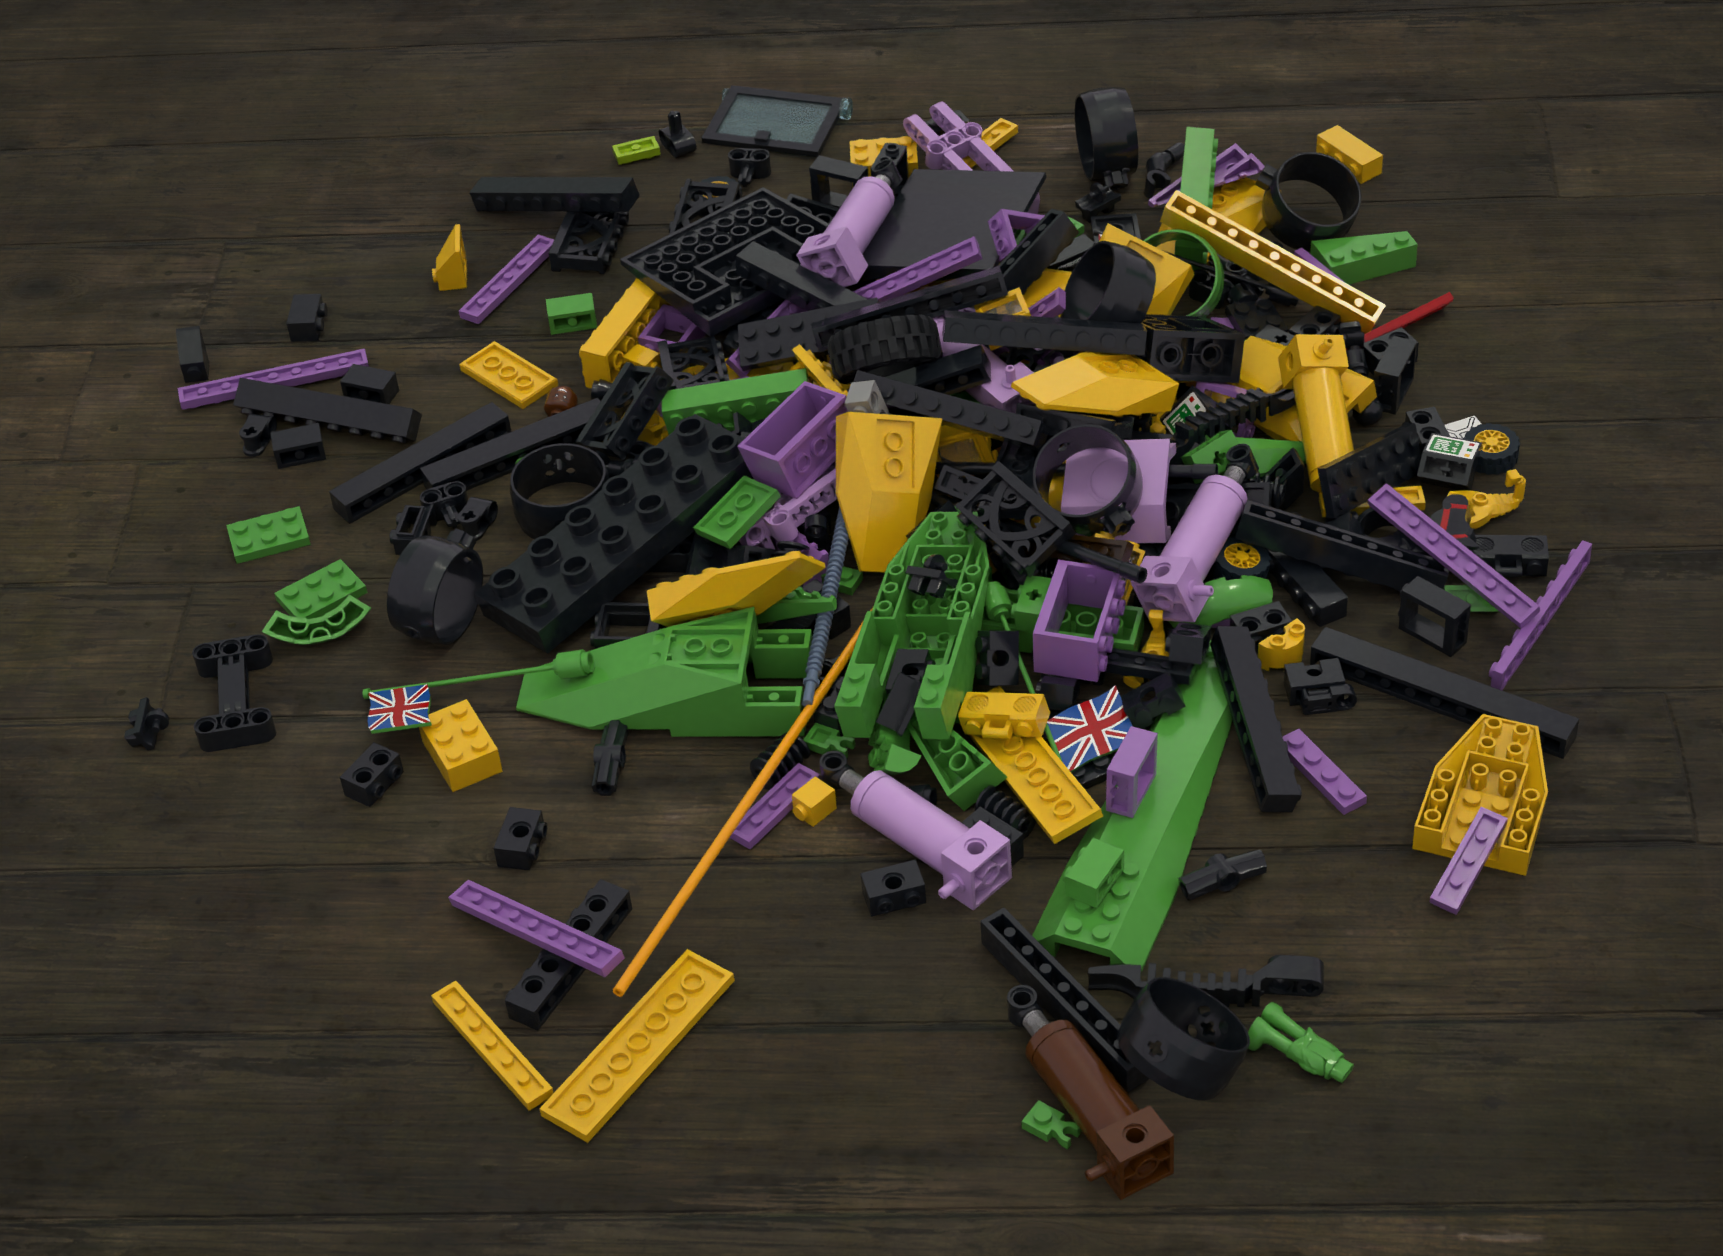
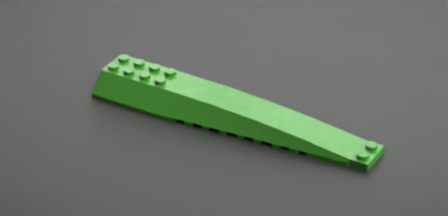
[1032,640,1233,973]

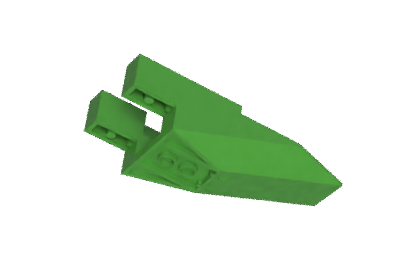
[834,511,990,739]
[516,607,813,737]

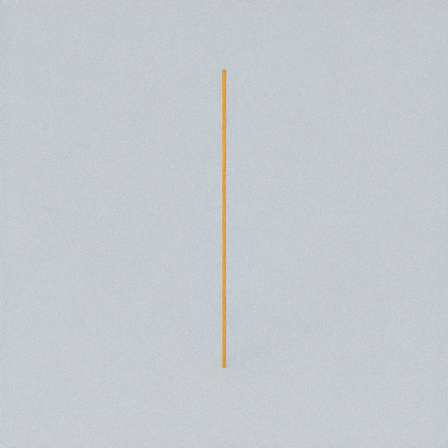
[613,475,974,997]

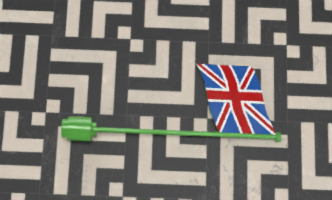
[984,581,1132,773]
[363,649,595,734]

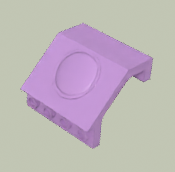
[1061,439,1176,543]

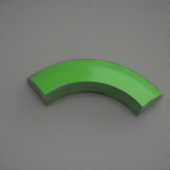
[1168,575,1273,628]
[262,595,371,645]
[868,713,922,775]

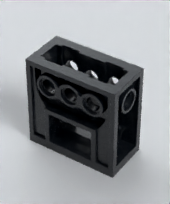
[1136,314,1245,383]

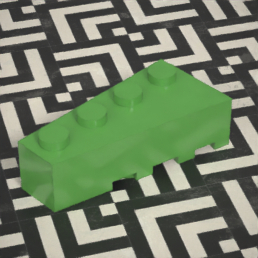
[1311,231,1418,285]
[907,715,1008,811]

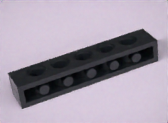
[505,879,632,1031]

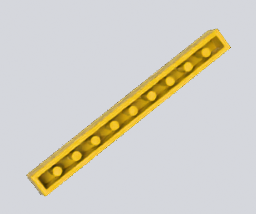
[1160,190,1386,334]

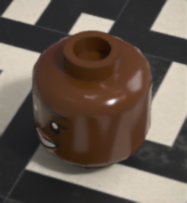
[544,386,578,417]

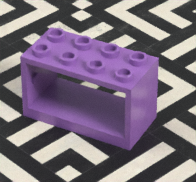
[737,381,848,499]
[1033,560,1126,682]

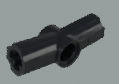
[592,720,629,796]
[1178,849,1267,901]

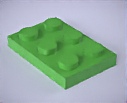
[693,476,781,549]
[226,506,311,564]
[274,559,367,619]

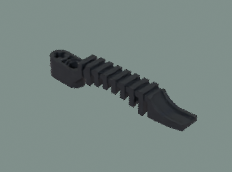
[1168,388,1296,465]
[1088,955,1324,1007]

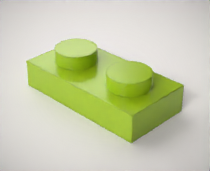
[612,136,661,165]

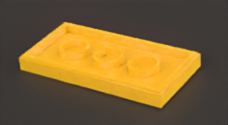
[459,341,558,409]

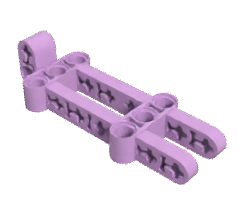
[903,101,1040,214]
[739,413,892,550]

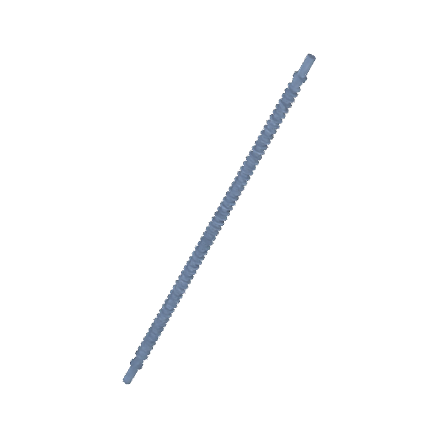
[802,506,849,707]

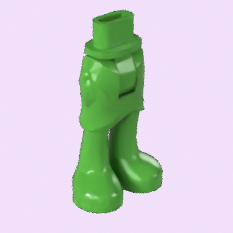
[1248,1002,1354,1083]

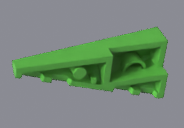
[1205,435,1306,477]
[756,587,837,624]

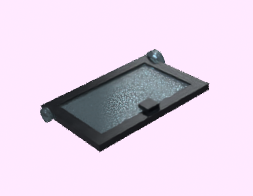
[702,85,853,157]

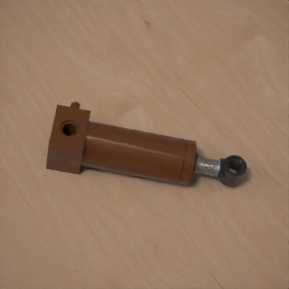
[1007,985,1174,1200]

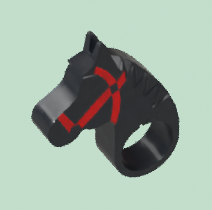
[1357,494,1480,558]

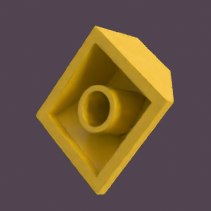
[432,224,467,291]

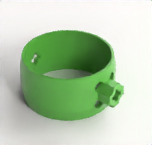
[1144,229,1224,317]

